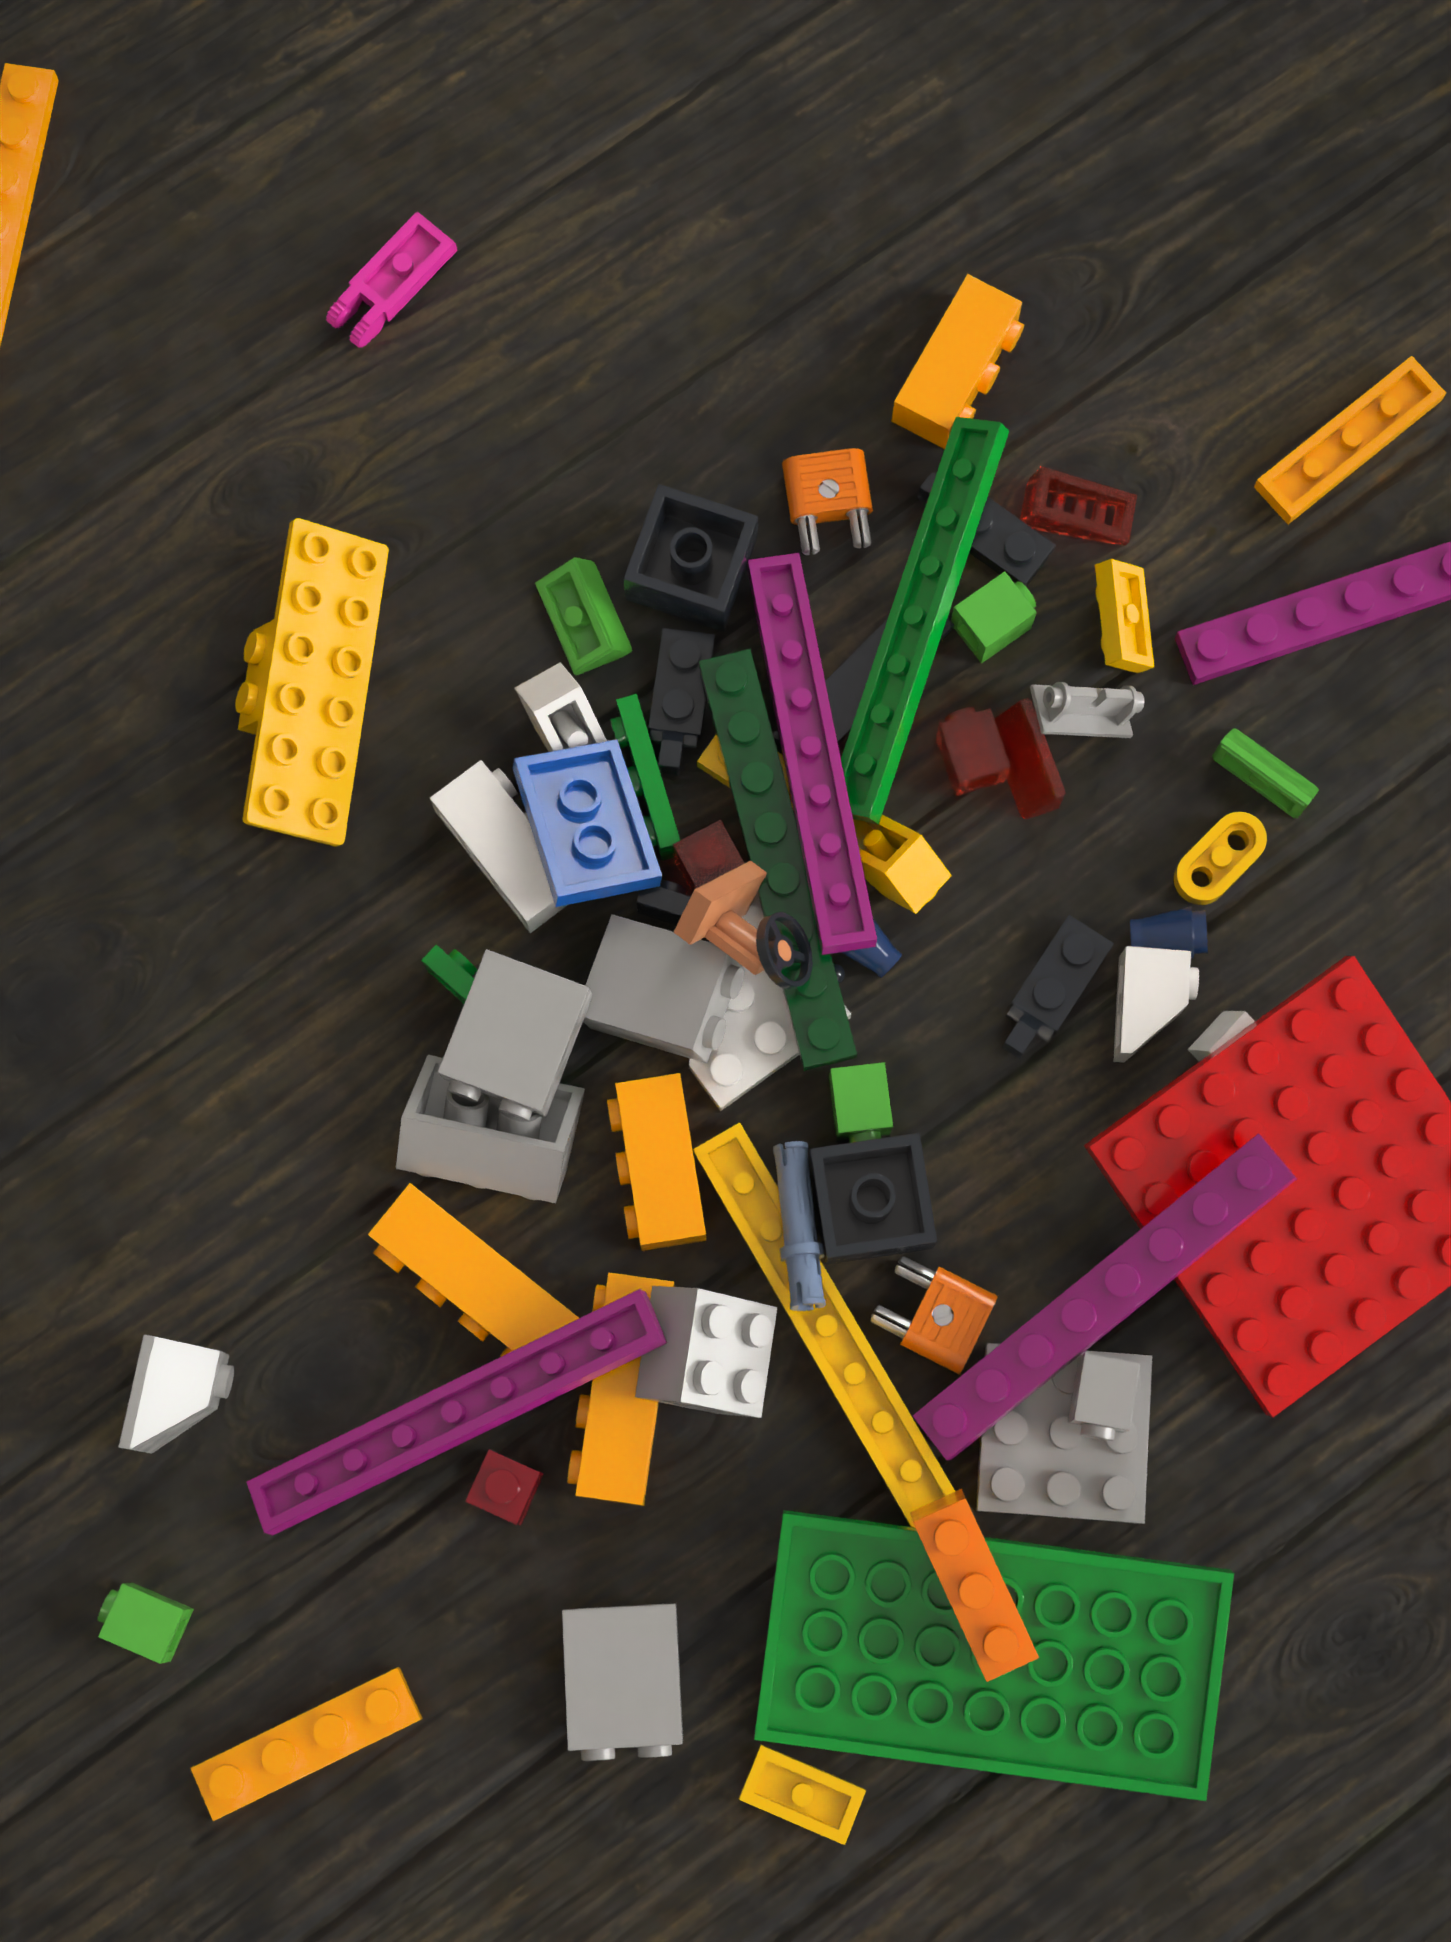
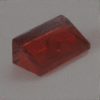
[989,698,1066,819]

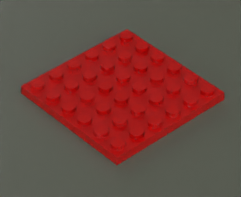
[1084,956,1451,1418]

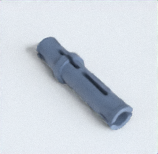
[773,1141,826,1311]

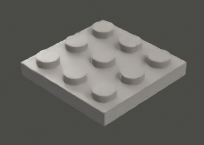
[976,1343,1152,1524]

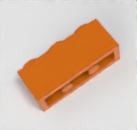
[910,1489,1039,1682]

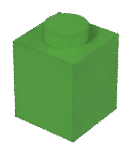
[951,571,1037,664]
[829,1062,893,1143]
[98,1583,194,1664]

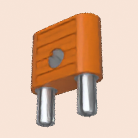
[782,448,873,555]
[871,1256,998,1375]

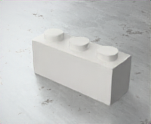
[430,760,567,933]

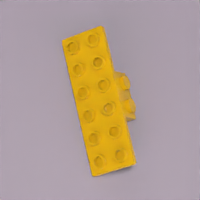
[235,518,389,846]

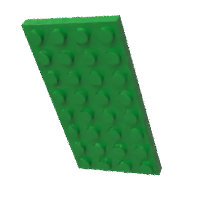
[754,1510,1234,1801]

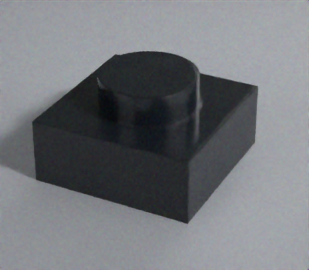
[636,880,691,926]

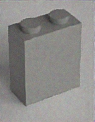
[583,915,744,1063]
[438,949,593,1121]
[562,1603,683,1761]

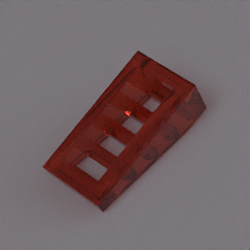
[1020,466,1137,546]

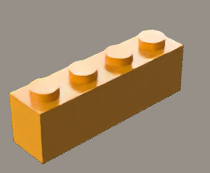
[368,1183,579,1357]
[567,1272,675,1506]

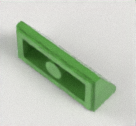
[535,557,632,675]
[1212,728,1319,819]

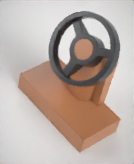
[674,860,813,989]

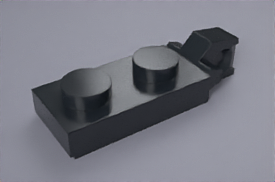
[918,472,1056,587]
[648,628,715,776]
[1002,915,1114,1059]

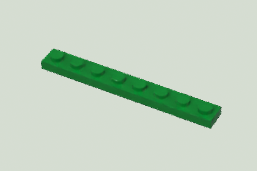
[841,417,1009,824]

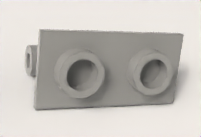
[1030,682,1144,738]

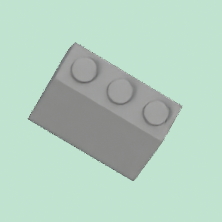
[396,1055,585,1203]

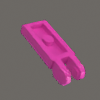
[326,212,457,348]

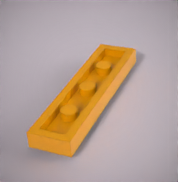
[1254,356,1446,524]
[190,1667,423,1821]

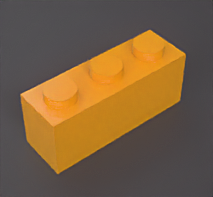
[891,274,1024,449]
[607,1073,706,1251]

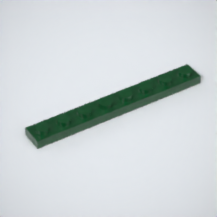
[699,649,857,1071]

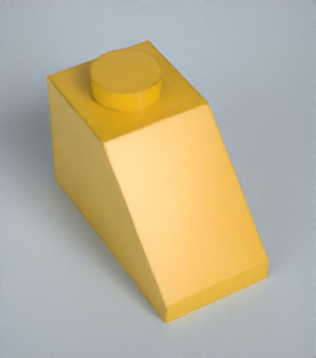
[853,815,952,914]

